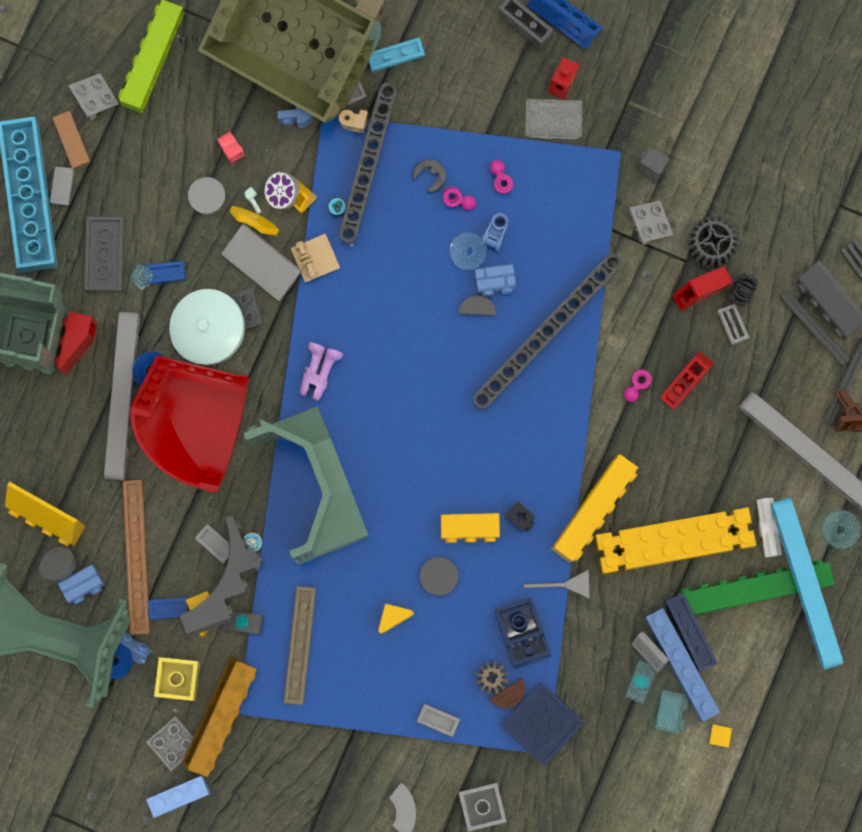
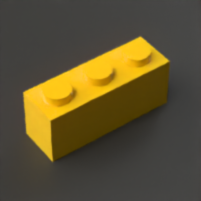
[441,513,500,543]

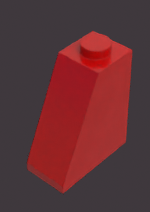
[672,266,733,311]

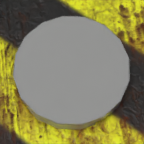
[188,177,226,215]

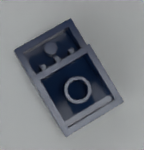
[495,598,551,670]

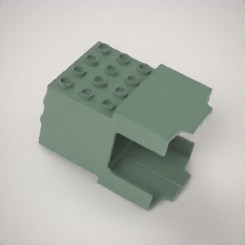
[0,273,69,374]

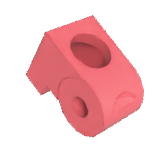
[217,131,245,164]

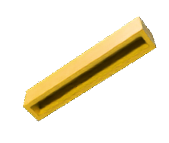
[551,454,638,563]

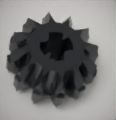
[729,273,758,306]

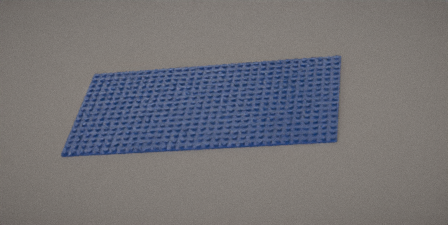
[239,116,621,753]

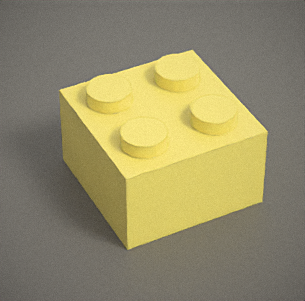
[154,657,200,701]

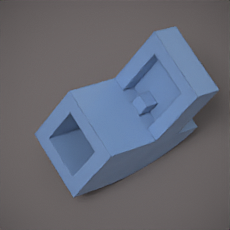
[277,107,314,129]

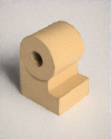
[339,110,369,134]

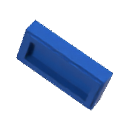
[146,261,186,285]
[148,597,188,620]

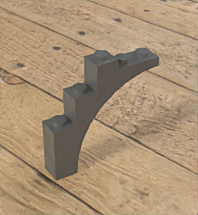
[179,515,262,638]

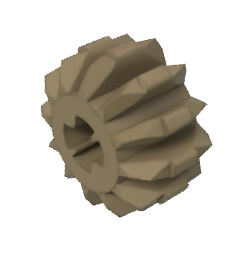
[475,661,508,695]

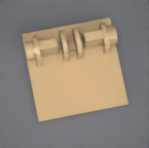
[291,234,340,283]

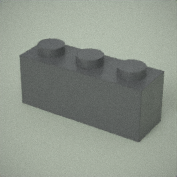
[498,0,554,51]

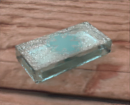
[625,660,656,704]

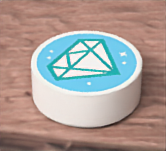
[244,533,262,552]

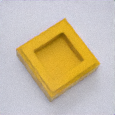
[709,724,732,748]

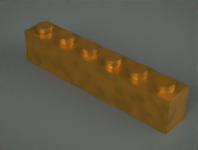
[181,656,257,777]

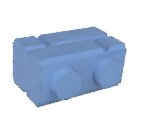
[475,264,516,297]
[58,564,105,605]

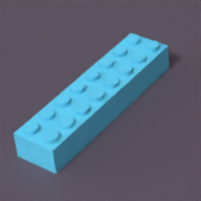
[0,116,58,273]

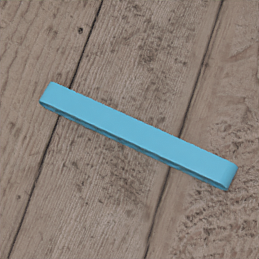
[771,497,843,670]

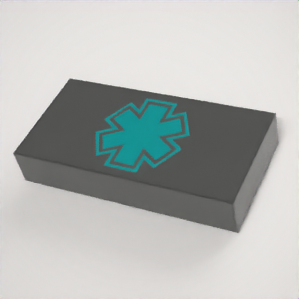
[223,611,264,635]

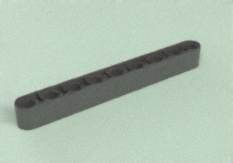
[340,83,397,246]

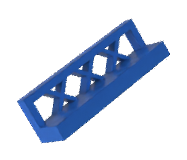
[527,0,603,49]

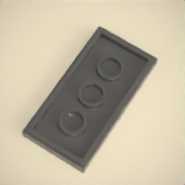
[84,216,125,292]

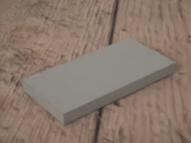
[221,224,302,301]

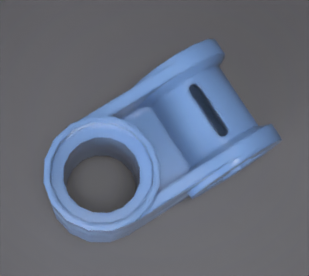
[481,213,509,252]

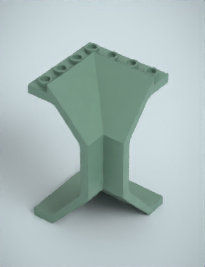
[243,406,369,565]
[0,563,132,708]

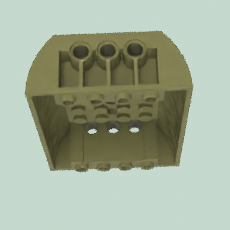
[198,0,381,123]

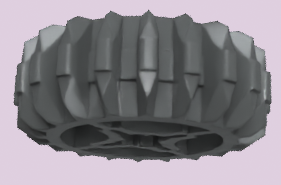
[687,216,739,267]

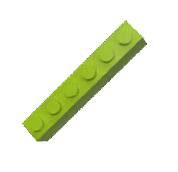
[118,0,185,114]

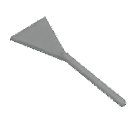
[523,570,590,599]

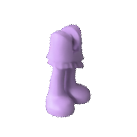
[300,342,343,401]

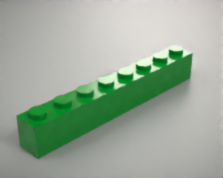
[675,560,834,615]

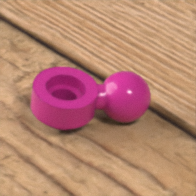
[489,160,513,194]
[442,186,476,211]
[623,370,651,402]

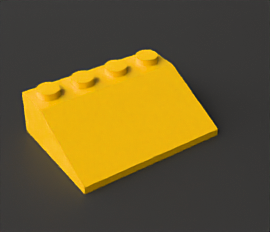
[5,482,86,547]

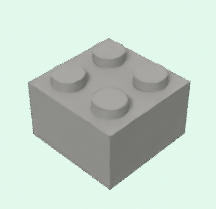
[458,783,507,831]

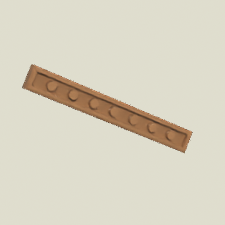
[123,480,150,635]

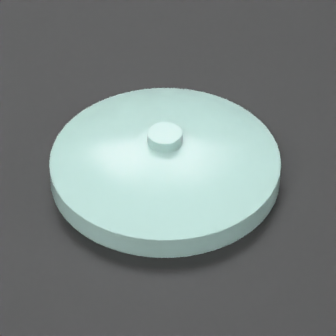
[169,289,245,366]

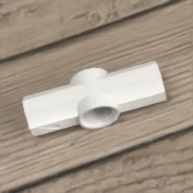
[756,498,782,558]

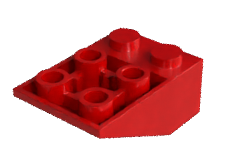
[56,312,97,375]

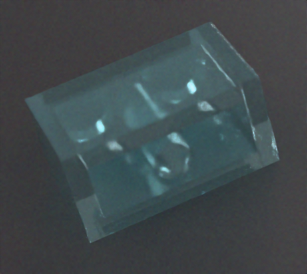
[654,690,688,734]

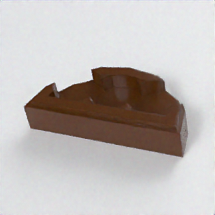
[489,679,525,708]

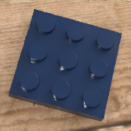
[501,683,584,766]

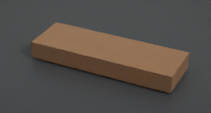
[52,111,91,169]

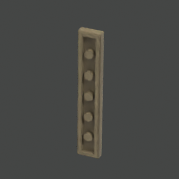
[284,586,316,705]

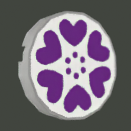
[264,172,299,210]

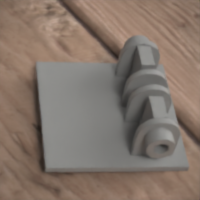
[68,73,119,120]
[629,201,673,245]

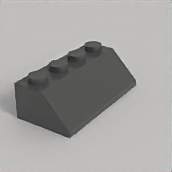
[796,260,862,340]

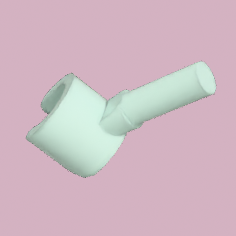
[245,187,261,214]

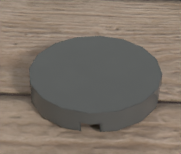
[39,546,76,584]
[420,557,458,596]

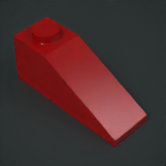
[660,351,714,410]

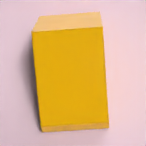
[378,604,414,635]

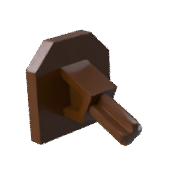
[835,389,862,432]

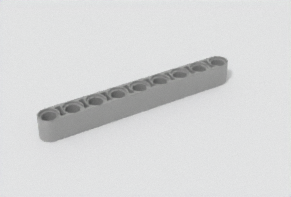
[104,311,140,480]
[739,392,862,511]

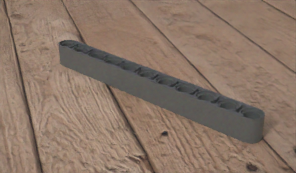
[473,253,622,411]

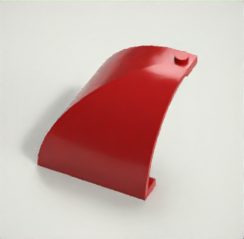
[130,356,250,493]

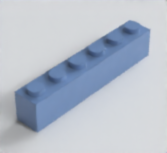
[644,608,720,722]

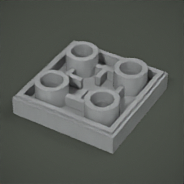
[146,716,194,772]

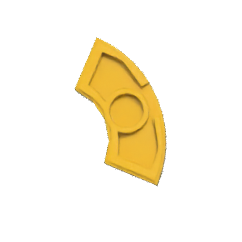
[230,206,279,235]

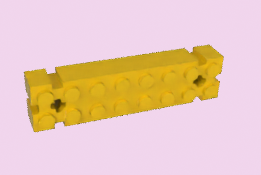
[594,507,756,575]

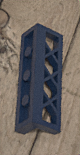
[663,593,718,672]

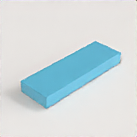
[368,37,425,72]

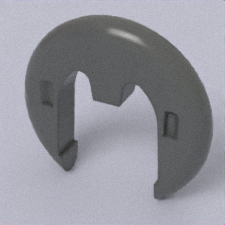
[412,159,446,193]

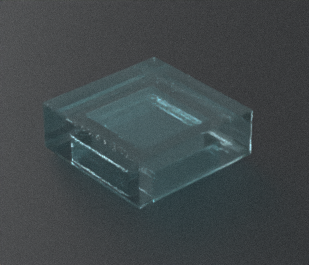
[129,263,154,290]

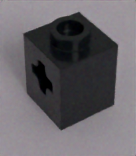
[505,501,535,533]

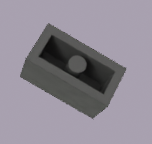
[637,147,670,184]

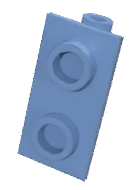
[120,633,152,665]

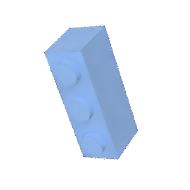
[146,776,211,818]

